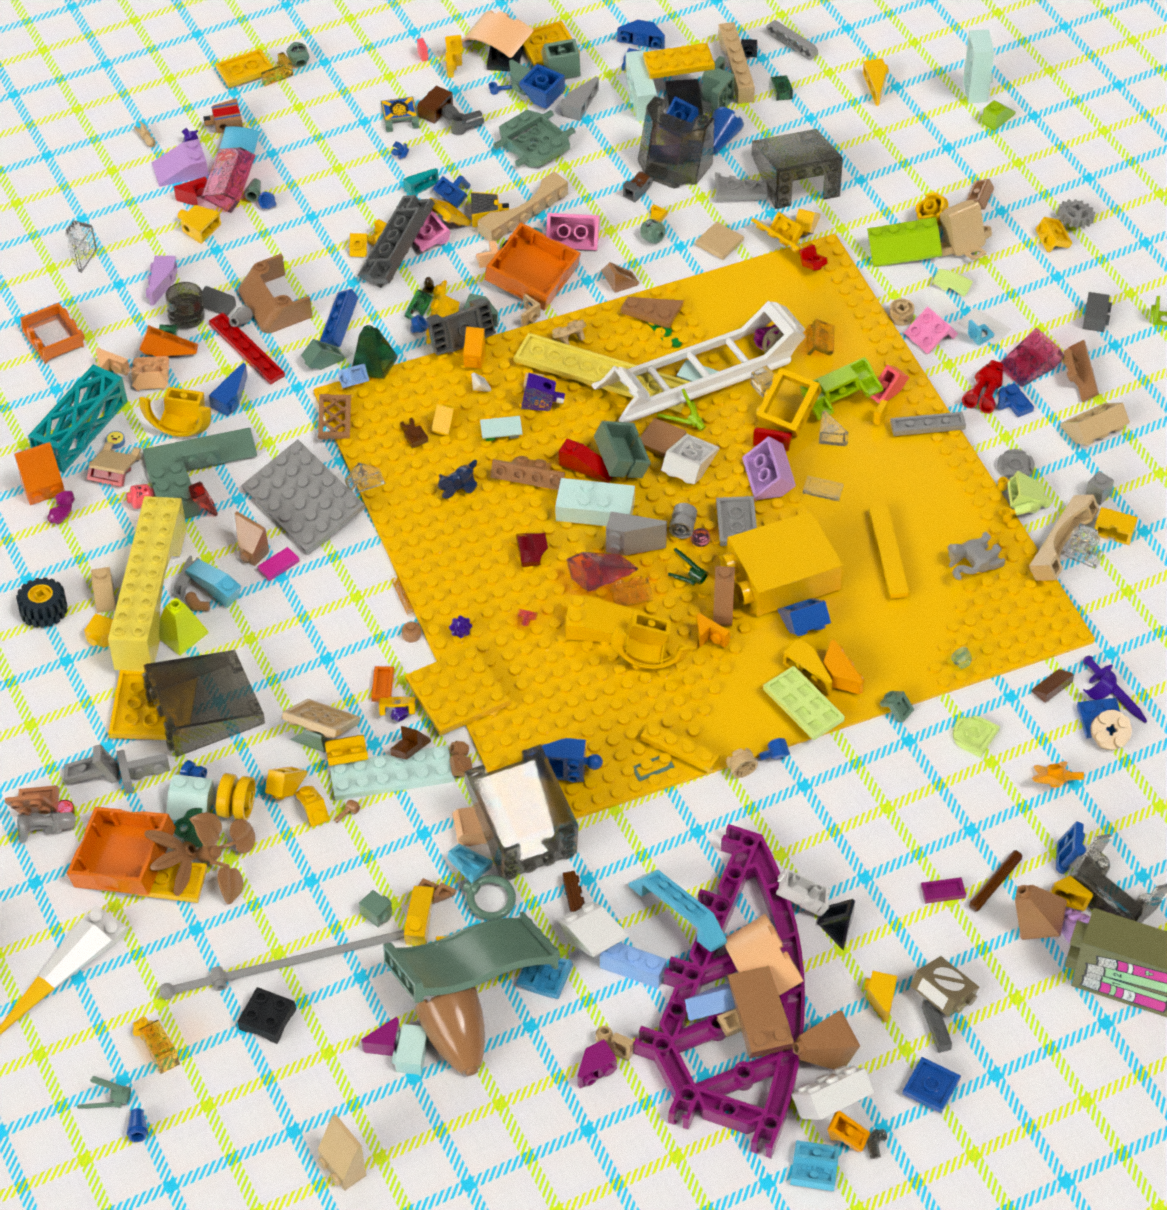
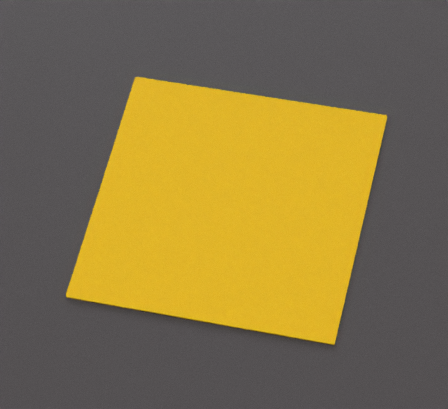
[313,234,1095,838]

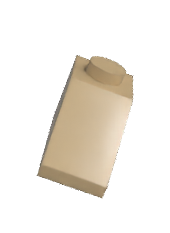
[91,567,116,613]

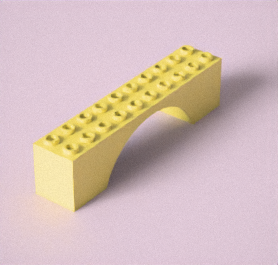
[108,496,187,672]

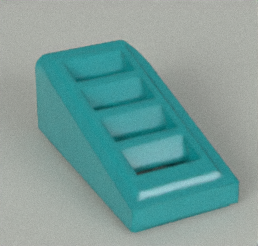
[403,168,439,195]

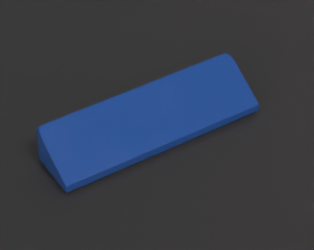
[320,289,358,347]

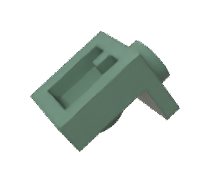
[880,691,914,722]

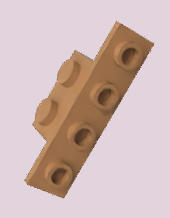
[1063,340,1099,402]
[491,456,565,490]

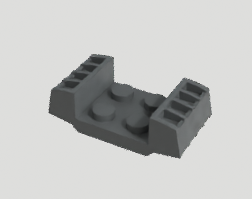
[426,298,496,355]

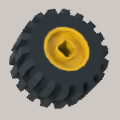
[16,577,68,628]

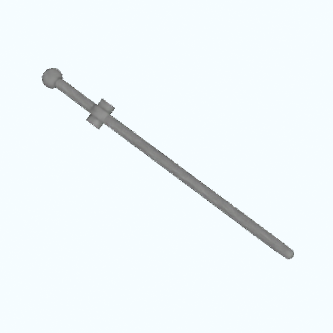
[159,930,405,999]

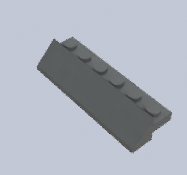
[357,195,435,288]

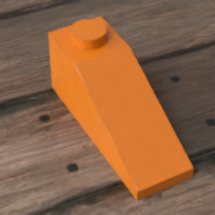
[139,325,198,356]

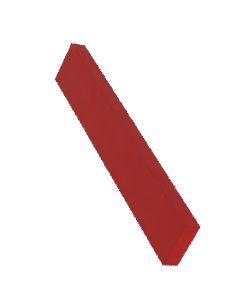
[209,312,285,385]

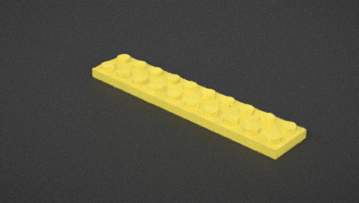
[514,333,690,413]

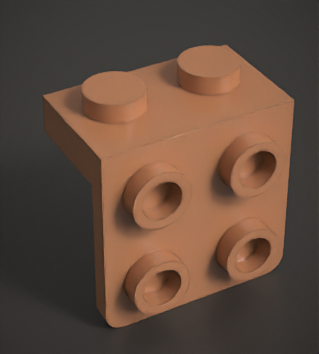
[5,785,59,815]

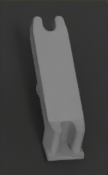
[172,555,199,599]

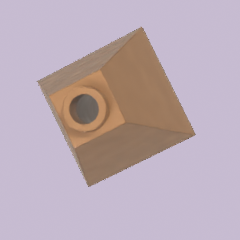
[1015,885,1067,940]
[792,1010,860,1070]

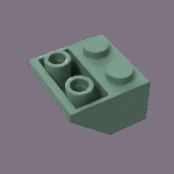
[541,39,581,79]

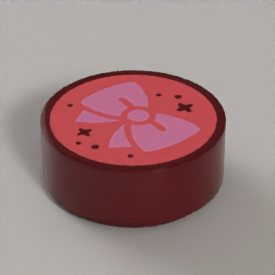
[54,800,75,814]

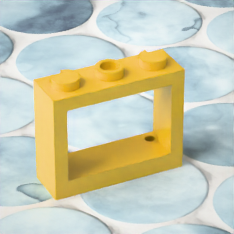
[756,368,822,437]

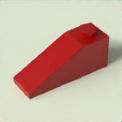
[559,438,613,483]

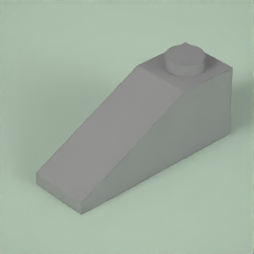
[560,77,599,121]

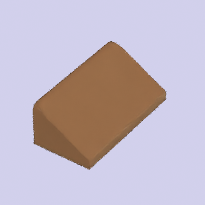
[966,179,994,210]

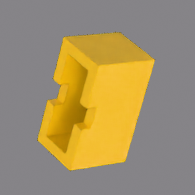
[1093,507,1138,546]

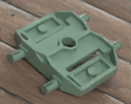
[493,110,576,167]

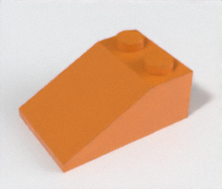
[14,442,65,505]

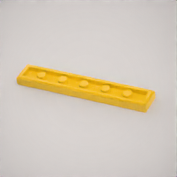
[869,505,909,599]

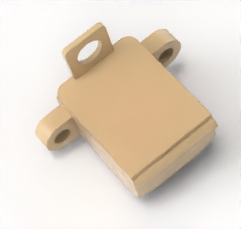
[940,200,992,260]

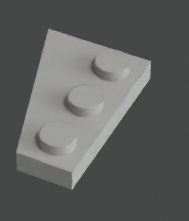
[715,172,768,201]

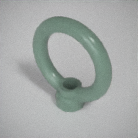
[463,875,516,920]

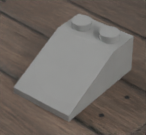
[606,511,667,556]

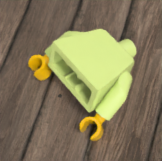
[998,471,1052,522]

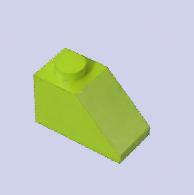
[982,100,1016,131]

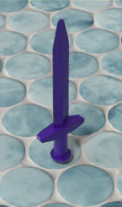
[1083,655,1147,723]

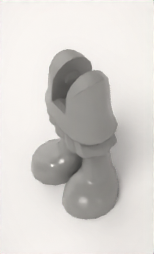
[17,811,76,843]

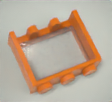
[20,302,85,364]

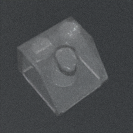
[65,220,97,273]

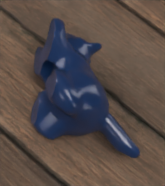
[438,459,477,499]

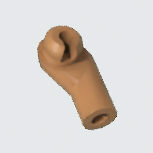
[185,592,210,611]

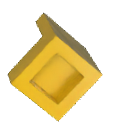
[367,219,387,247]

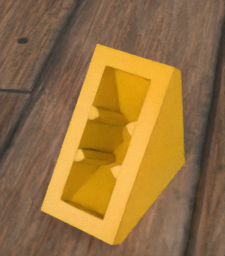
[431,404,461,436]
[1049,876,1093,911]

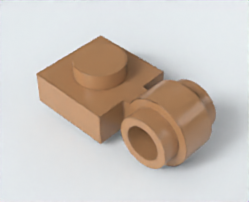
[449,741,474,778]

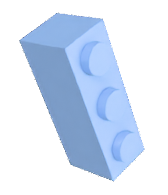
[600,942,667,989]

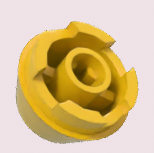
[915,192,949,227]

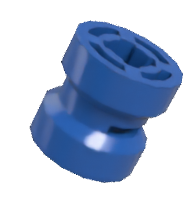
[179,760,207,778]

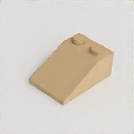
[317,1114,366,1191]

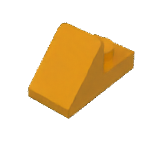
[696,613,730,648]
[827,1111,871,1152]

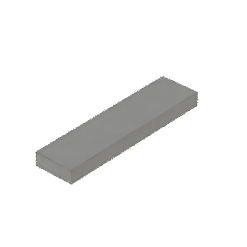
[890,412,966,436]

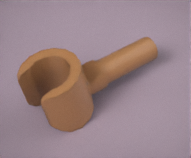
[334,800,360,823]

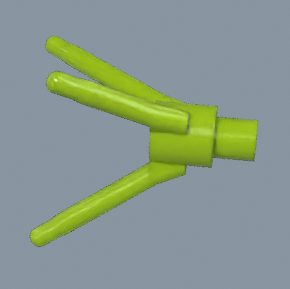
[657,388,706,431]

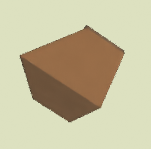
[601,262,639,293]

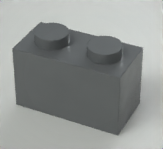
[1082,292,1112,332]

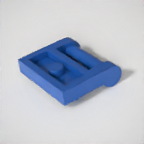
[1056,821,1086,874]

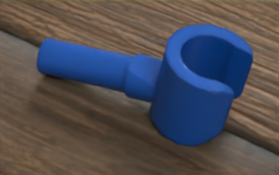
[488,82,512,95]

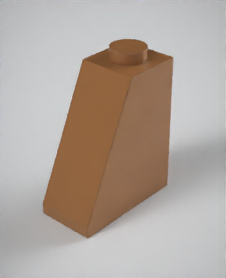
[713,566,735,626]

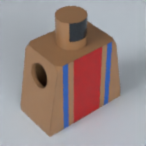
[203,98,243,134]

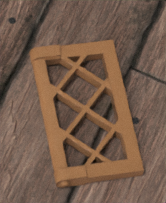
[318,394,351,440]

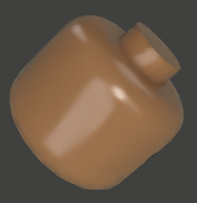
[402,622,421,643]

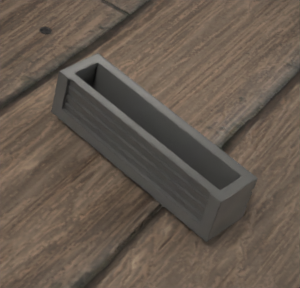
[922,1000,952,1053]

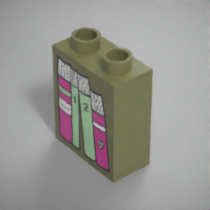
[1064,908,1167,1017]

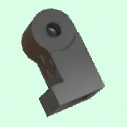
[623,171,653,203]

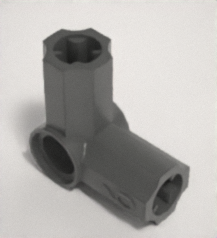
[441,104,484,135]

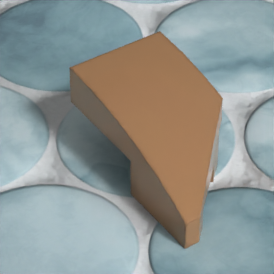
[418,878,456,904]

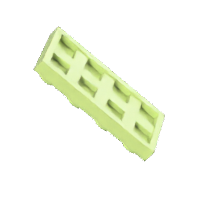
[763,666,845,740]

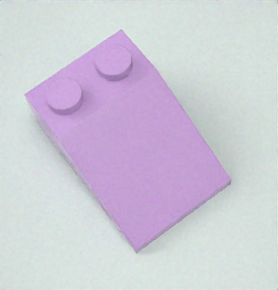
[152,139,209,187]

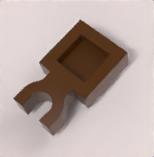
[400,418,428,448]

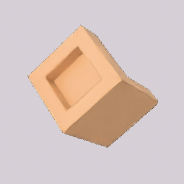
[476,240,498,268]

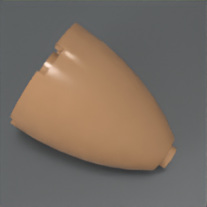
[415,987,485,1076]

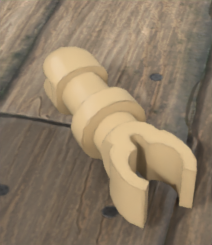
[134,121,156,147]

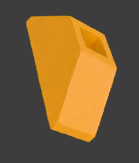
[823,639,864,694]

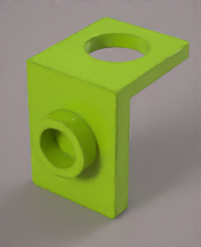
[1150,296,1167,326]

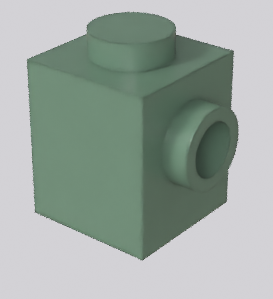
[359,890,392,928]

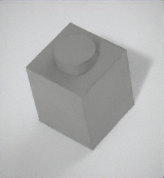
[1085,471,1114,505]

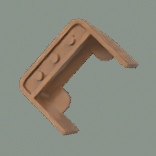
[238,254,313,333]

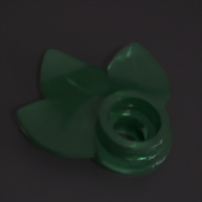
[174,808,203,848]

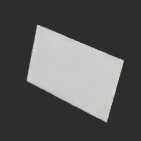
[958,308,1011,345]

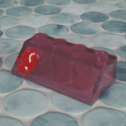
[201,147,256,213]

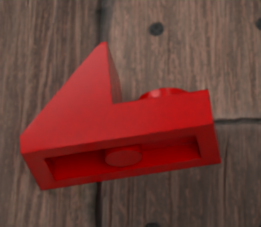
[173,176,210,205]

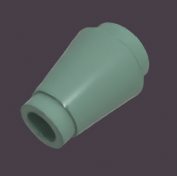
[244,178,261,202]

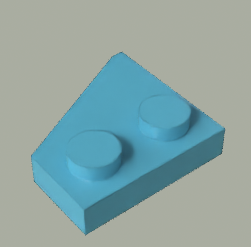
[447,844,493,883]

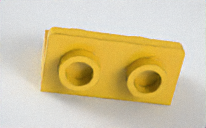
[1035,217,1073,252]
[325,735,368,766]

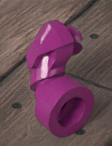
[47,491,75,525]

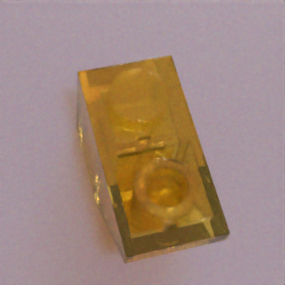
[139,1020,180,1074]

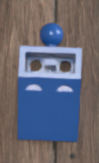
[523,738,603,783]

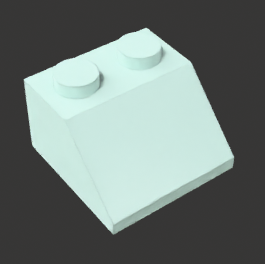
[166,774,215,824]

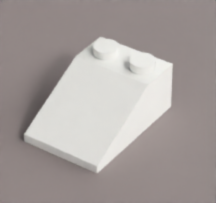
[661,434,720,484]
[559,902,629,957]

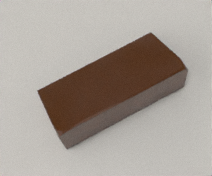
[1031,669,1074,703]

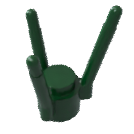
[668,548,708,586]

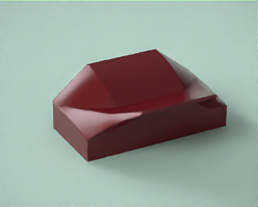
[516,532,548,567]

